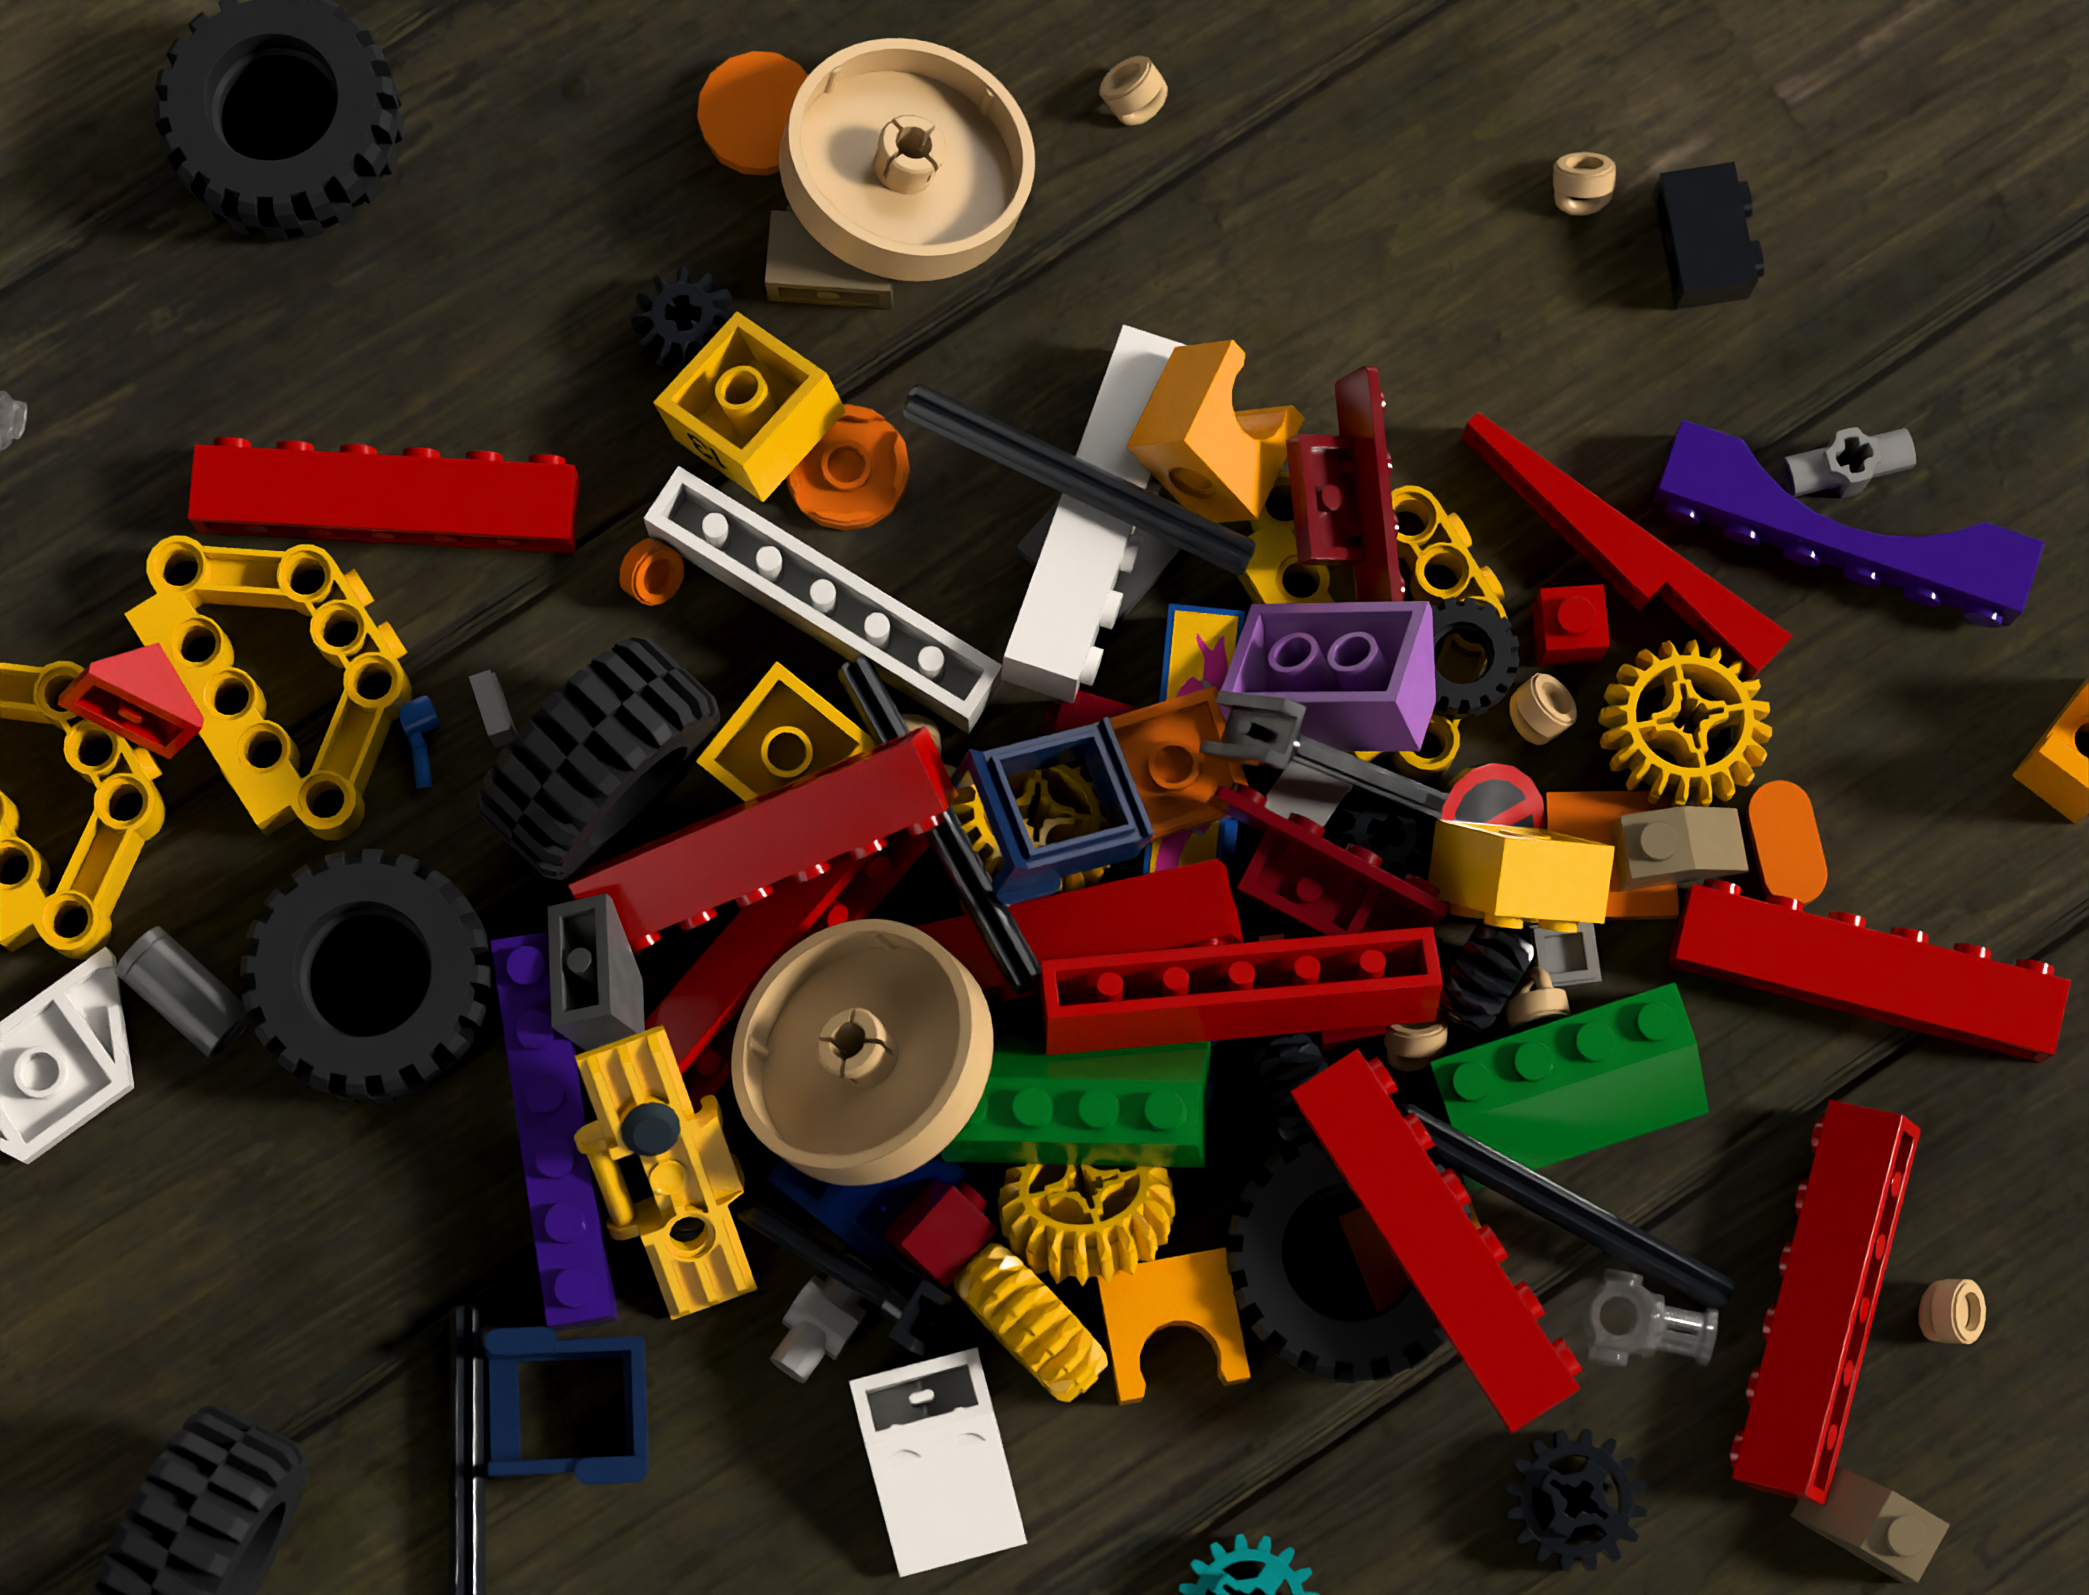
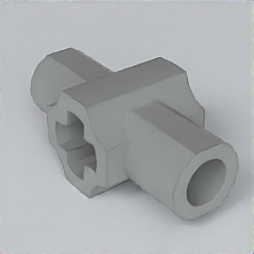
[1782,427,1916,498]
[770,1252,878,1383]

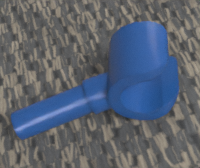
[399,695,441,789]

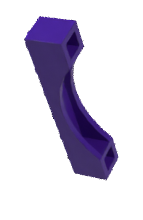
[1651,419,2045,628]
[490,931,619,1332]

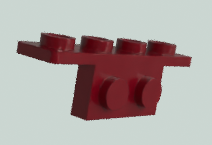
[1286,366,1405,602]
[1207,782,1450,936]

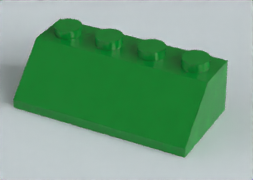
[1423,982,1709,1192]
[940,1034,1211,1168]

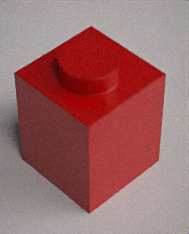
[1532,584,1610,667]

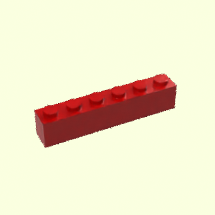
[188,437,581,554]
[568,725,958,953]
[645,827,930,1114]
[914,858,1243,1006]
[1667,879,2071,1063]
[1039,927,1443,1055]
[1291,1049,1583,1435]
[1730,1100,1921,1506]

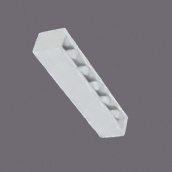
[1000,324,1186,704]
[644,466,1003,734]

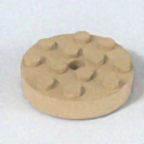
[779,38,1035,281]
[731,919,993,1186]

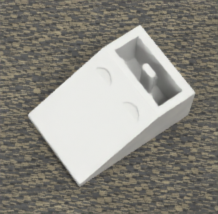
[849,1348,1027,1577]

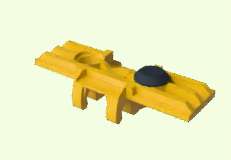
[574,1025,757,1320]

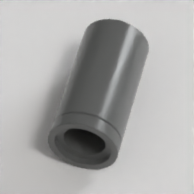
[115,926,252,1060]

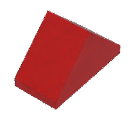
[57,642,204,760]

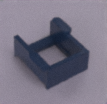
[951,717,1154,906]
[485,1327,649,1485]

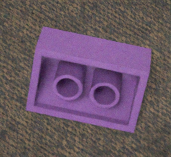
[1218,601,1436,751]

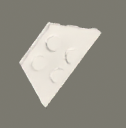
[0,946,134,1164]

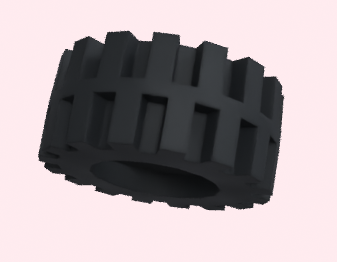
[1431,597,1520,719]

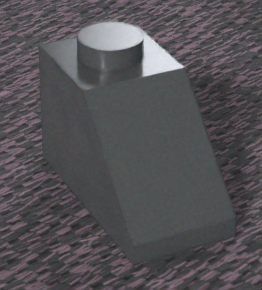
[547,893,645,1052]

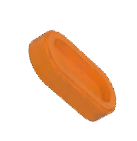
[1745,780,1828,906]

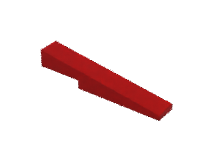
[1461,412,1793,681]

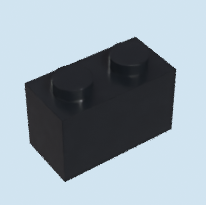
[1652,162,1764,310]

